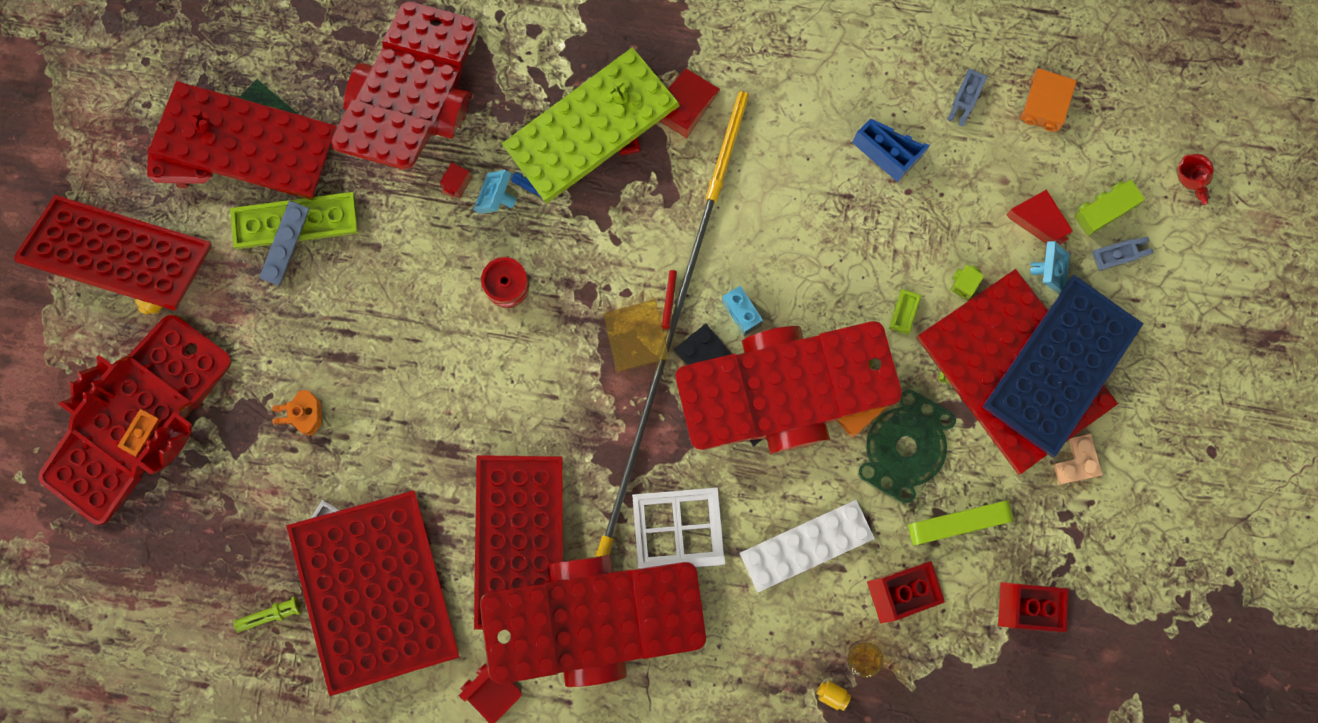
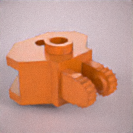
[273,390,322,436]

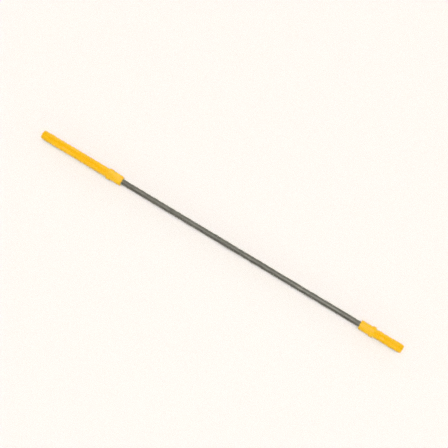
[595,91,749,556]

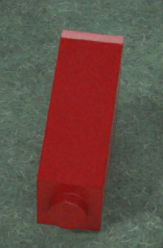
[1006,189,1073,245]

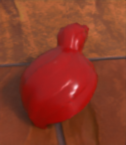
[1177,154,1214,205]

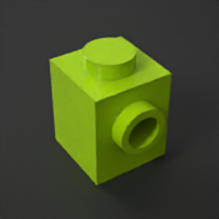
[950,264,984,301]

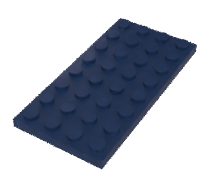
[982,275,1144,458]

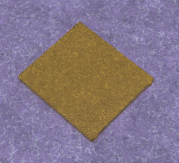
[604,299,669,373]

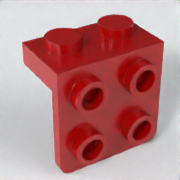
[458,663,522,723]

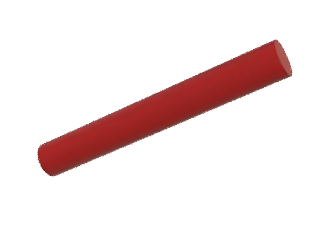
[661,270,677,329]

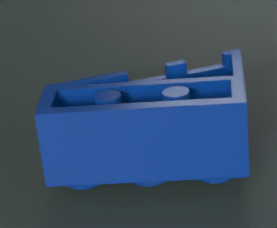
[852,118,930,182]

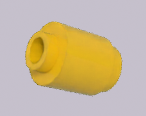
[816,680,851,711]

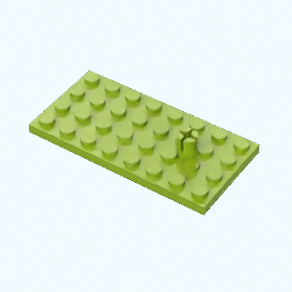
[502,47,680,204]

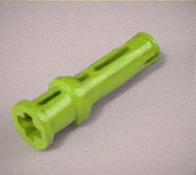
[233,596,302,633]

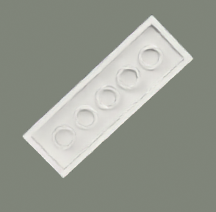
[739,500,875,593]

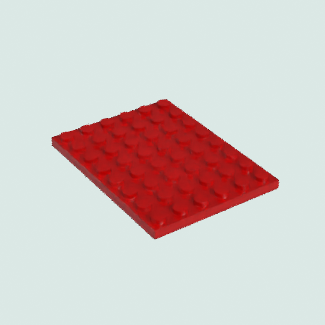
[916,269,1119,475]
[286,490,459,697]

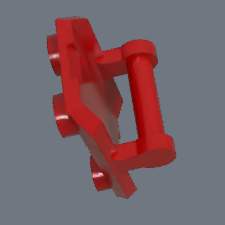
[147,146,212,188]

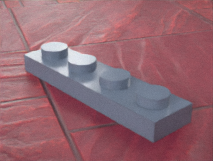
[259,201,310,286]

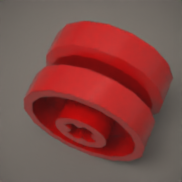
[481,257,530,308]

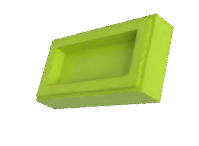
[889,289,921,335]

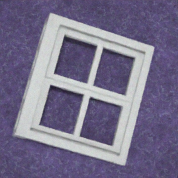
[632,487,725,568]

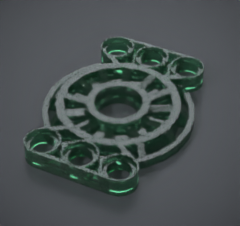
[858,390,956,504]

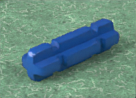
[511,172,542,198]

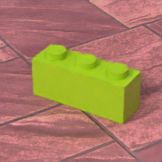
[1074,179,1146,236]

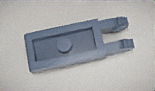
[947,68,988,127]
[1092,237,1154,271]

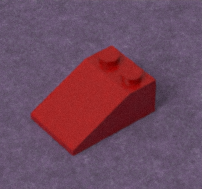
[659,68,720,138]
[867,561,945,624]
[998,582,1069,632]

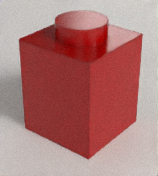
[439,162,472,198]

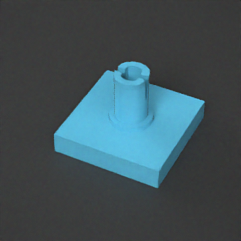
[473,170,517,214]
[1030,241,1070,294]

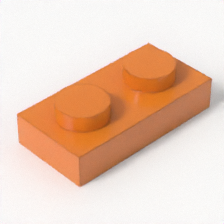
[117,409,161,457]

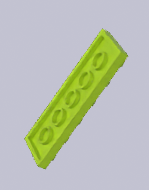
[230,192,358,250]

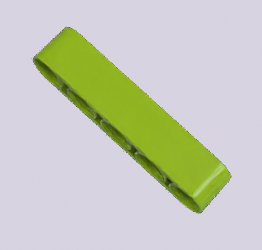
[907,500,1015,546]

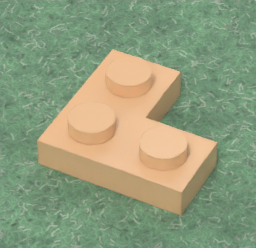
[1053,434,1102,485]

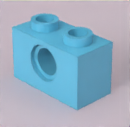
[722,286,763,336]

